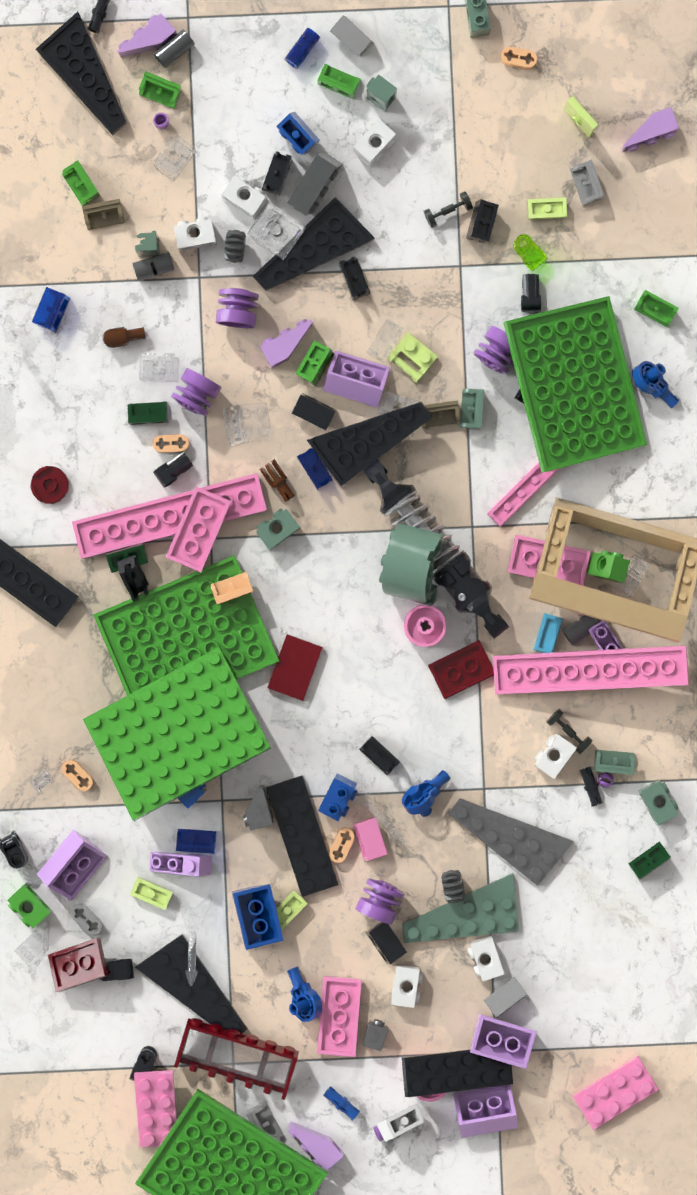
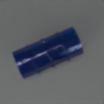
[284,28,320,69]

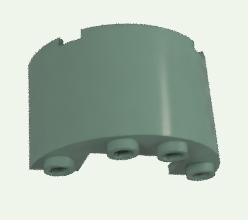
[379,523,443,606]

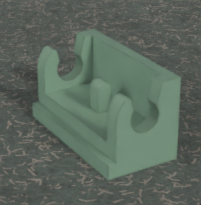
[135,231,160,257]
[460,389,484,430]
[594,750,635,775]

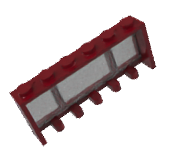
[174,1018,299,1100]

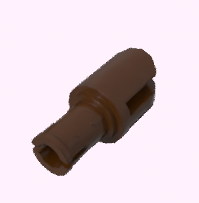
[102,327,146,348]
[259,459,295,502]

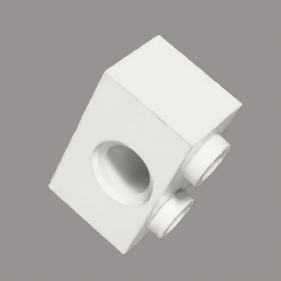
[353,119,396,166]
[221,176,266,219]
[174,217,217,252]
[534,734,577,779]
[468,935,504,981]
[391,964,423,1008]
[377,1104,425,1142]

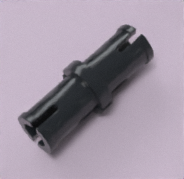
[87,0,110,33]
[579,766,603,807]

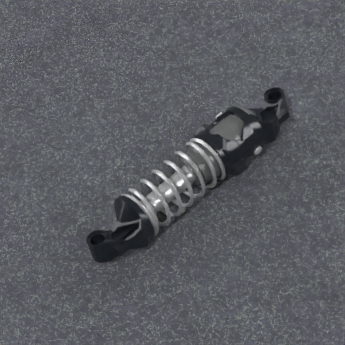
[363,459,509,639]

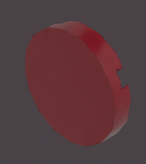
[30,466,69,504]

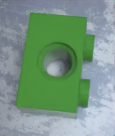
[588,550,630,583]
[7,883,52,928]

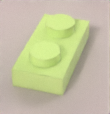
[527,197,567,220]
[130,877,173,910]
[276,890,308,931]

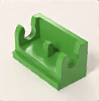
[317,64,361,99]
[139,71,182,109]
[62,160,100,206]
[634,290,679,327]
[295,340,335,387]

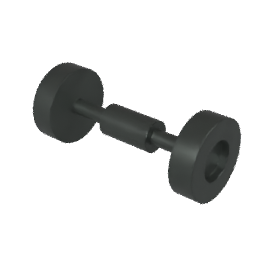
[423,191,473,228]
[546,709,593,754]

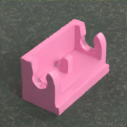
[353,817,387,861]

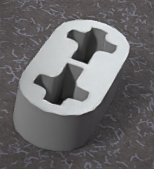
[71,904,103,935]

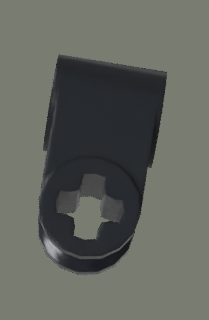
[0,830,28,869]
[99,958,134,981]
[129,1046,157,1081]

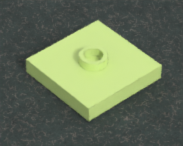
[564,96,598,137]

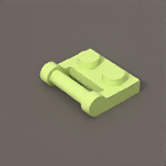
[387,332,438,383]

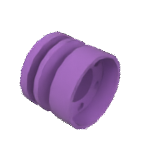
[215,288,259,328]
[473,326,514,375]
[171,368,222,416]
[355,878,405,925]

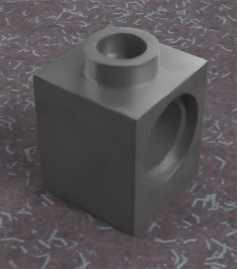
[363,1019,388,1051]

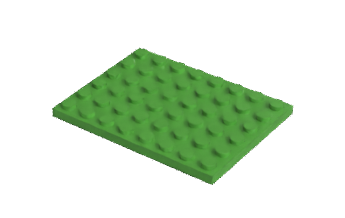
[503,296,647,473]
[93,555,279,695]
[83,647,271,821]
[135,1089,328,1195]

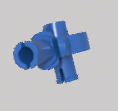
[632,361,679,408]
[402,770,451,817]
[287,967,322,1022]

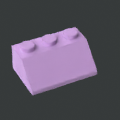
[323,351,390,407]
[37,830,108,901]
[470,1014,537,1069]
[453,1085,518,1138]

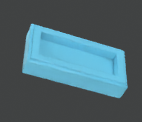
[533,613,563,653]

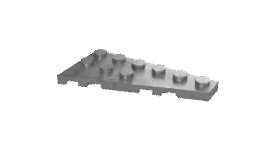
[448,798,574,886]

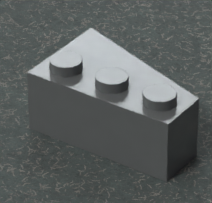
[287,152,343,216]

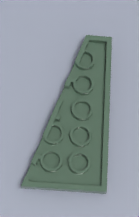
[402,873,519,943]

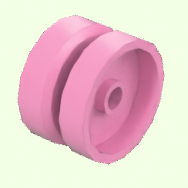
[403,605,446,647]

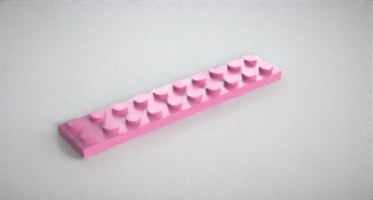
[72,473,267,559]
[493,645,689,694]

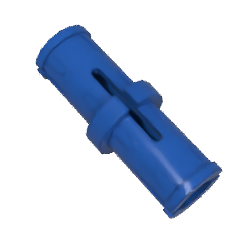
[323,1086,360,1121]

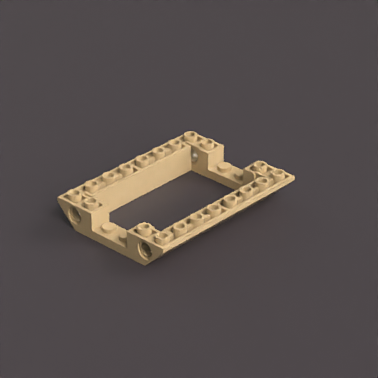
[529,497,697,643]

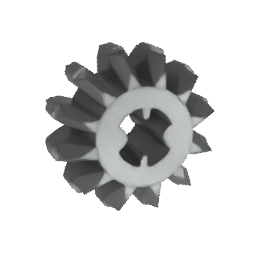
[224,230,246,263]
[441,870,465,903]

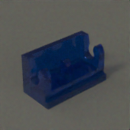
[32,287,71,333]
[297,448,333,490]
[176,828,217,854]

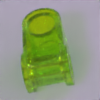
[513,234,548,271]

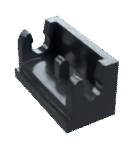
[262,151,292,196]
[466,199,499,243]
[339,257,370,301]
[292,393,336,430]
[117,555,149,602]
[359,735,400,775]
[365,922,407,964]

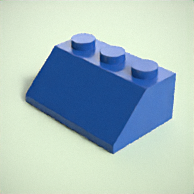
[232,884,284,950]

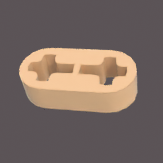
[501,47,537,70]
[153,434,190,453]
[62,760,94,791]
[329,827,355,863]

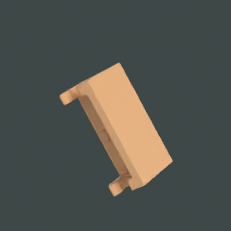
[211,572,254,605]

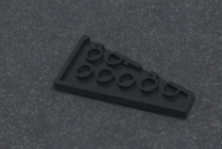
[36,11,127,136]
[253,197,375,291]
[307,401,433,486]
[135,934,248,1034]

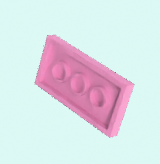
[166,487,232,572]
[507,535,591,586]
[317,976,362,1057]
[573,1056,659,1130]
[134,1070,177,1147]

